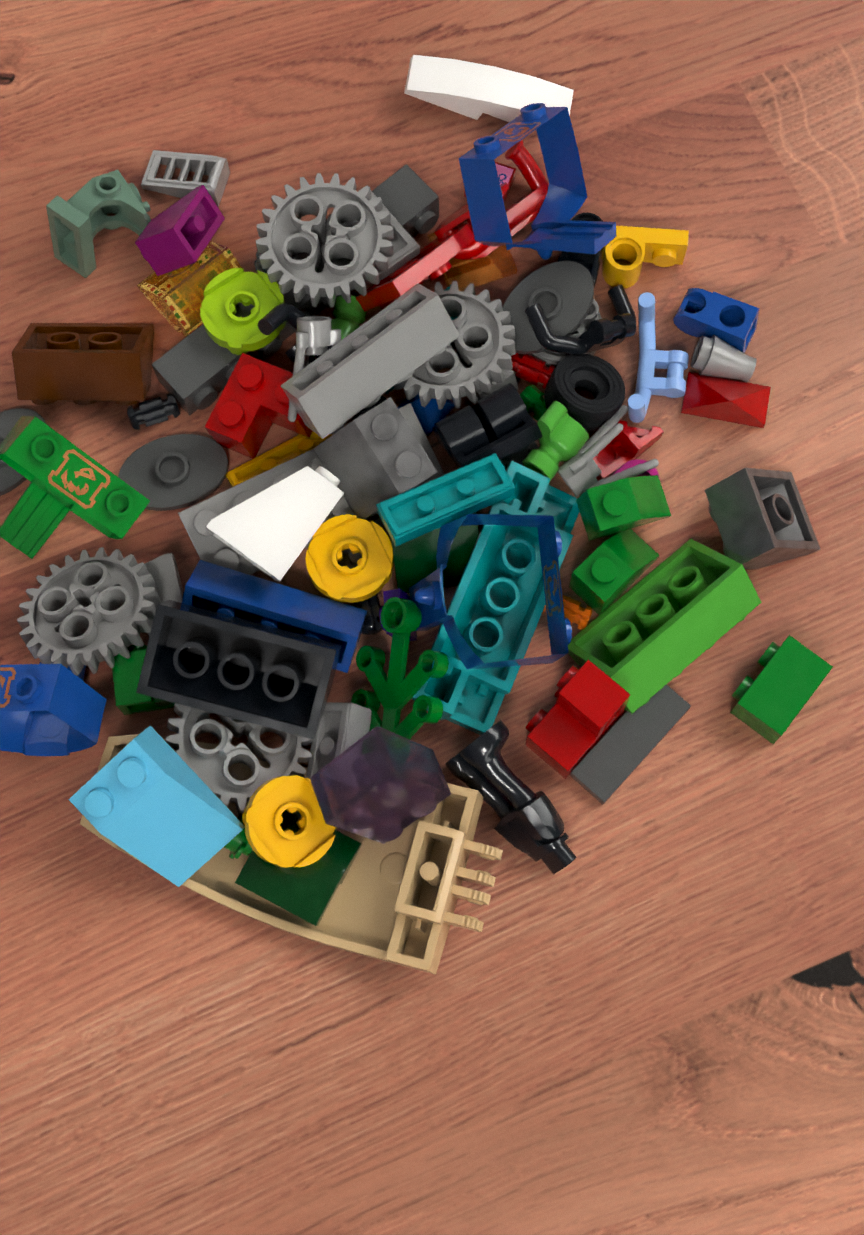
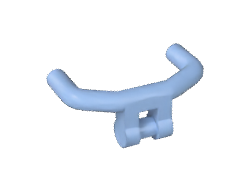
[628,292,689,423]

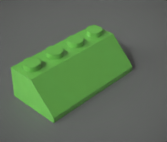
[568,539,762,714]

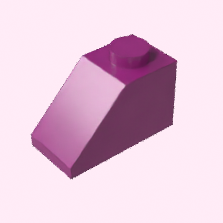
[135,185,225,276]

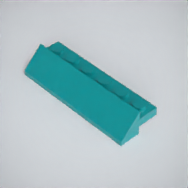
[411,460,580,735]

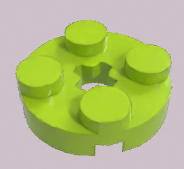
[200,268,286,355]

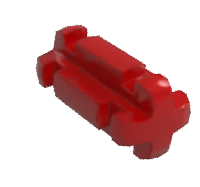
[511,353,555,389]

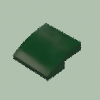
[390,512,479,593]
[235,810,362,926]

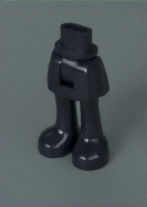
[445,720,577,874]

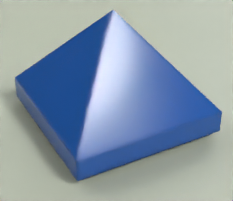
[397,393,455,436]

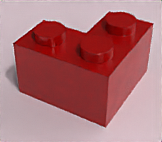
[205,353,313,459]
[525,659,630,779]

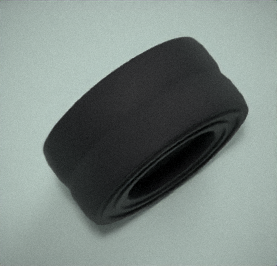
[544,354,625,433]

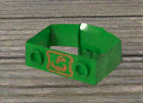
[0,416,150,559]

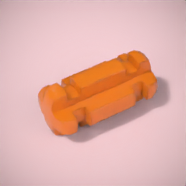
[542,594,592,630]

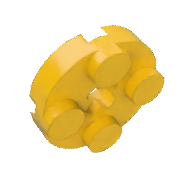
[305,514,394,603]
[242,775,337,868]

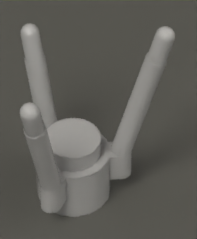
[288,316,341,422]
[557,405,659,497]

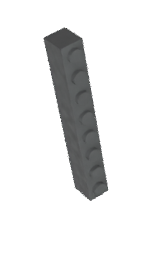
[152,164,439,415]

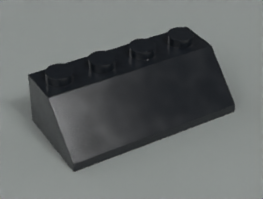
[136,600,342,739]

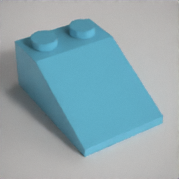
[68,725,245,887]

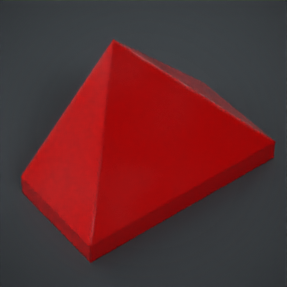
[681,372,771,428]

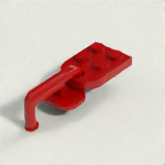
[356,140,549,312]

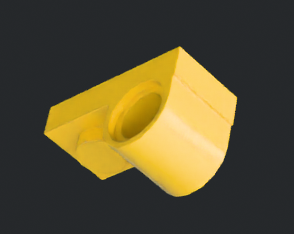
[601,226,689,289]

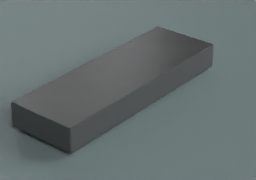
[570,684,691,805]

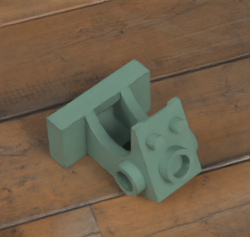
[46,170,151,278]

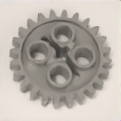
[256,173,394,307]
[394,281,517,409]
[17,547,161,676]
[165,703,313,815]

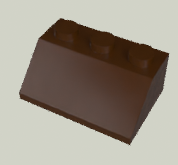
[12,323,154,405]

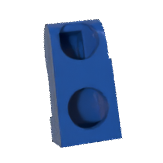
[673,288,759,353]

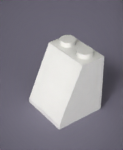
[206,466,344,582]

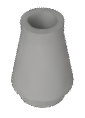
[691,335,757,382]

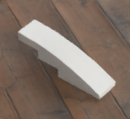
[404,55,574,122]

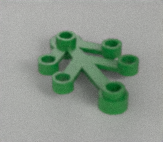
[351,597,449,773]

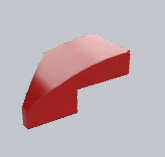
[588,420,664,481]

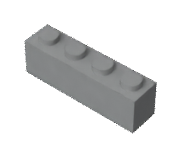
[281,283,460,439]

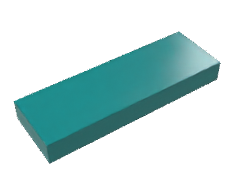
[376,453,515,546]

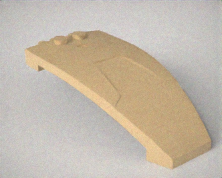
[80,734,503,975]

